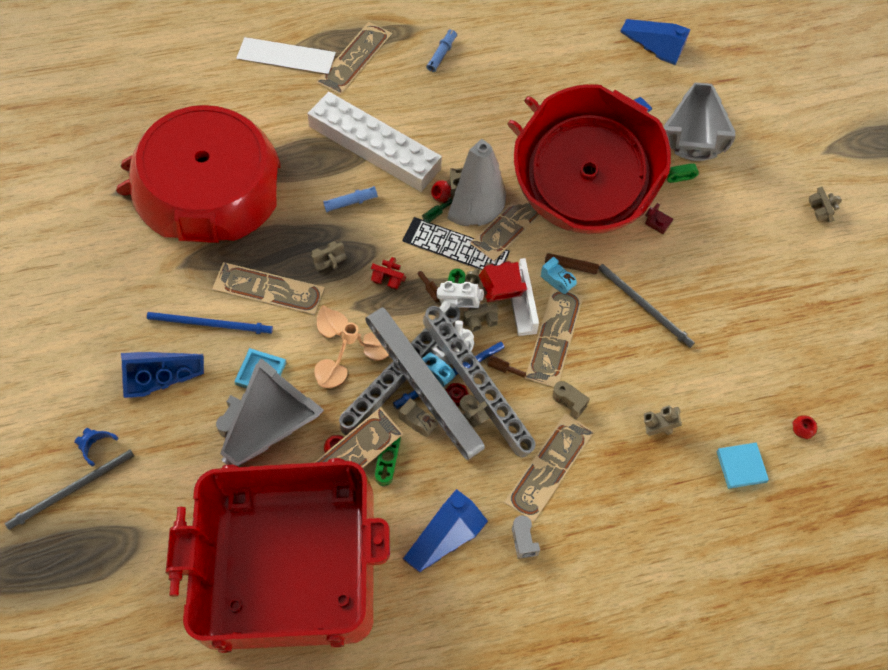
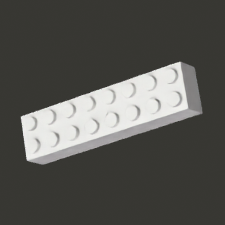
[307,92,442,192]

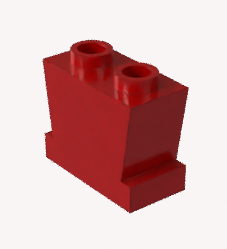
[478,261,527,303]

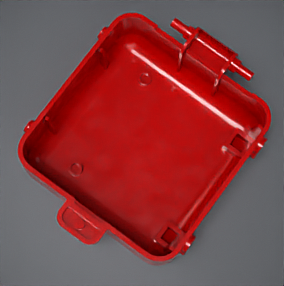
[165,458,390,653]

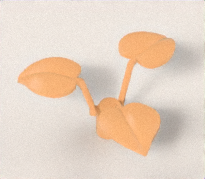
[314,305,389,388]

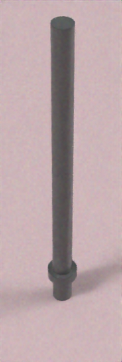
[599,264,695,348]
[5,449,134,530]

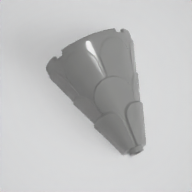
[664,82,736,161]
[448,139,506,226]
[220,358,324,466]

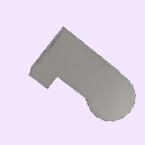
[216,395,241,438]
[512,515,540,559]

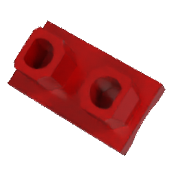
[371,257,406,290]

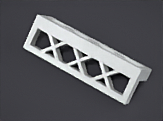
[511,258,539,336]

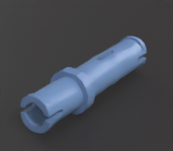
[426,29,457,72]
[323,186,378,212]

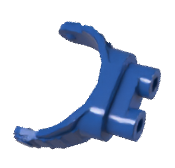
[74,428,118,467]

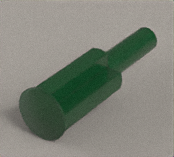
[422,199,453,223]

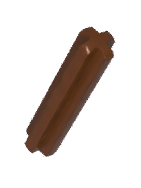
[545,253,599,274]

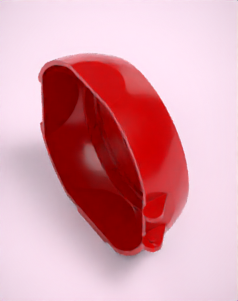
[507,84,671,234]
[116,105,281,243]

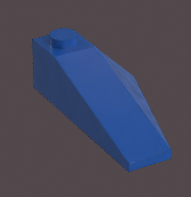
[621,19,691,65]
[121,352,204,398]
[403,489,488,572]

